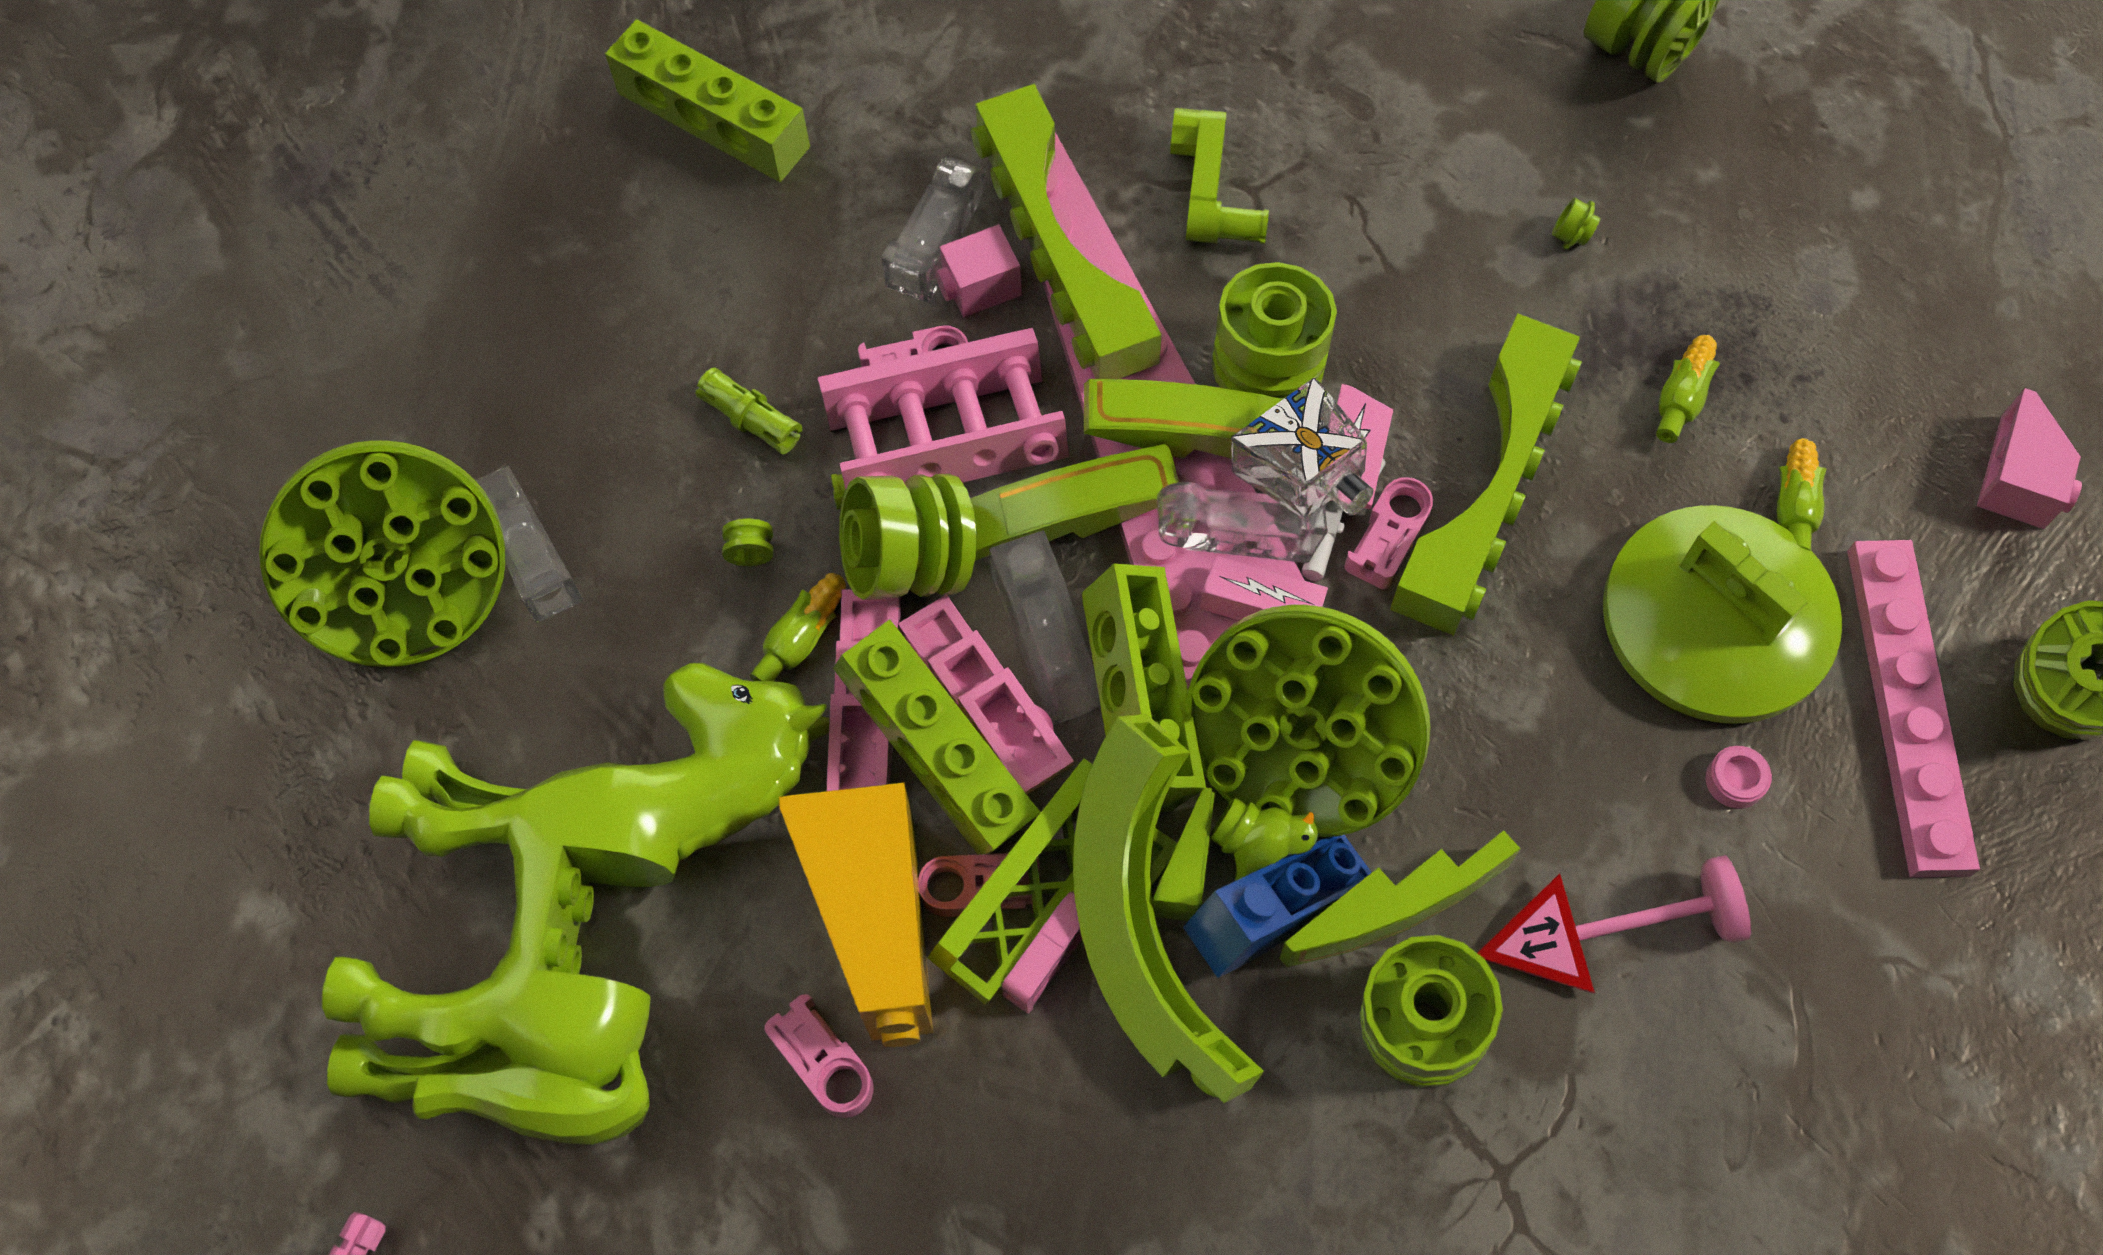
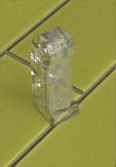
[881,156,985,303]
[475,465,584,623]
[1156,482,1328,563]

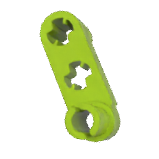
[1170,108,1269,244]

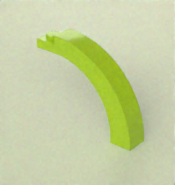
[1073,714,1264,1103]

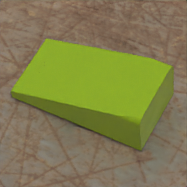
[1152,788,1215,921]

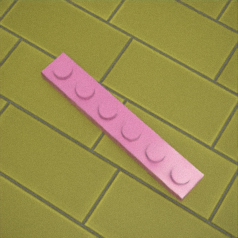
[1847,540,1980,878]

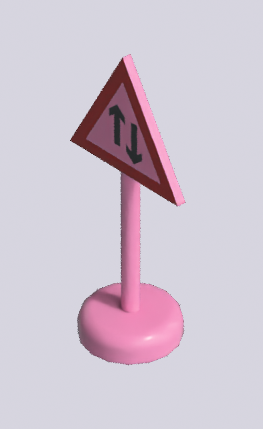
[1477,856,1751,994]

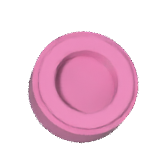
[1705,746,1772,809]

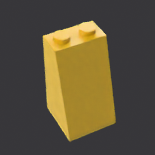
[779,783,933,1047]

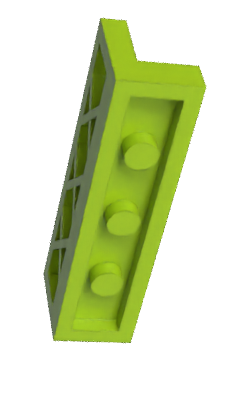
[927,758,1093,1005]

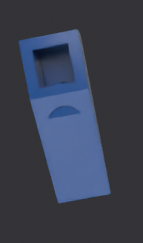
[1183,835,1372,978]

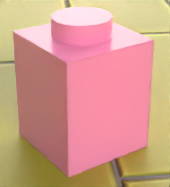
[935,224,1022,318]

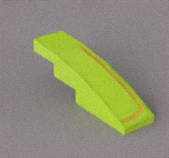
[1084,379,1304,462]
[970,444,1183,561]
[1279,830,1521,968]

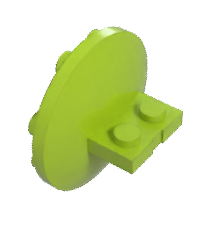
[259,441,505,667]
[1603,505,1842,724]
[1186,605,1430,838]

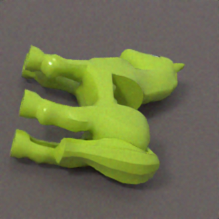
[322,663,830,1145]

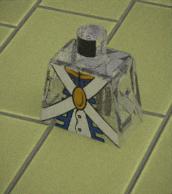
[1231,377,1374,516]

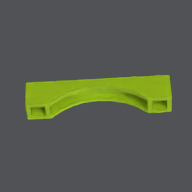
[971,83,1162,379]
[1390,313,1582,636]

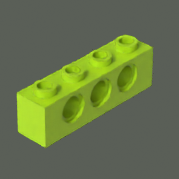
[605,19,810,183]
[1081,563,1206,812]
[833,619,1041,855]

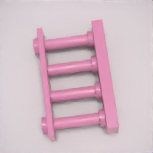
[818,327,1069,489]

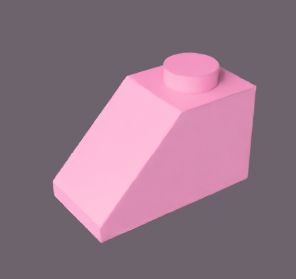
[1977,388,2082,529]

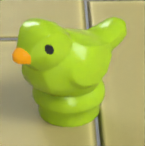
[1209,797,1318,882]

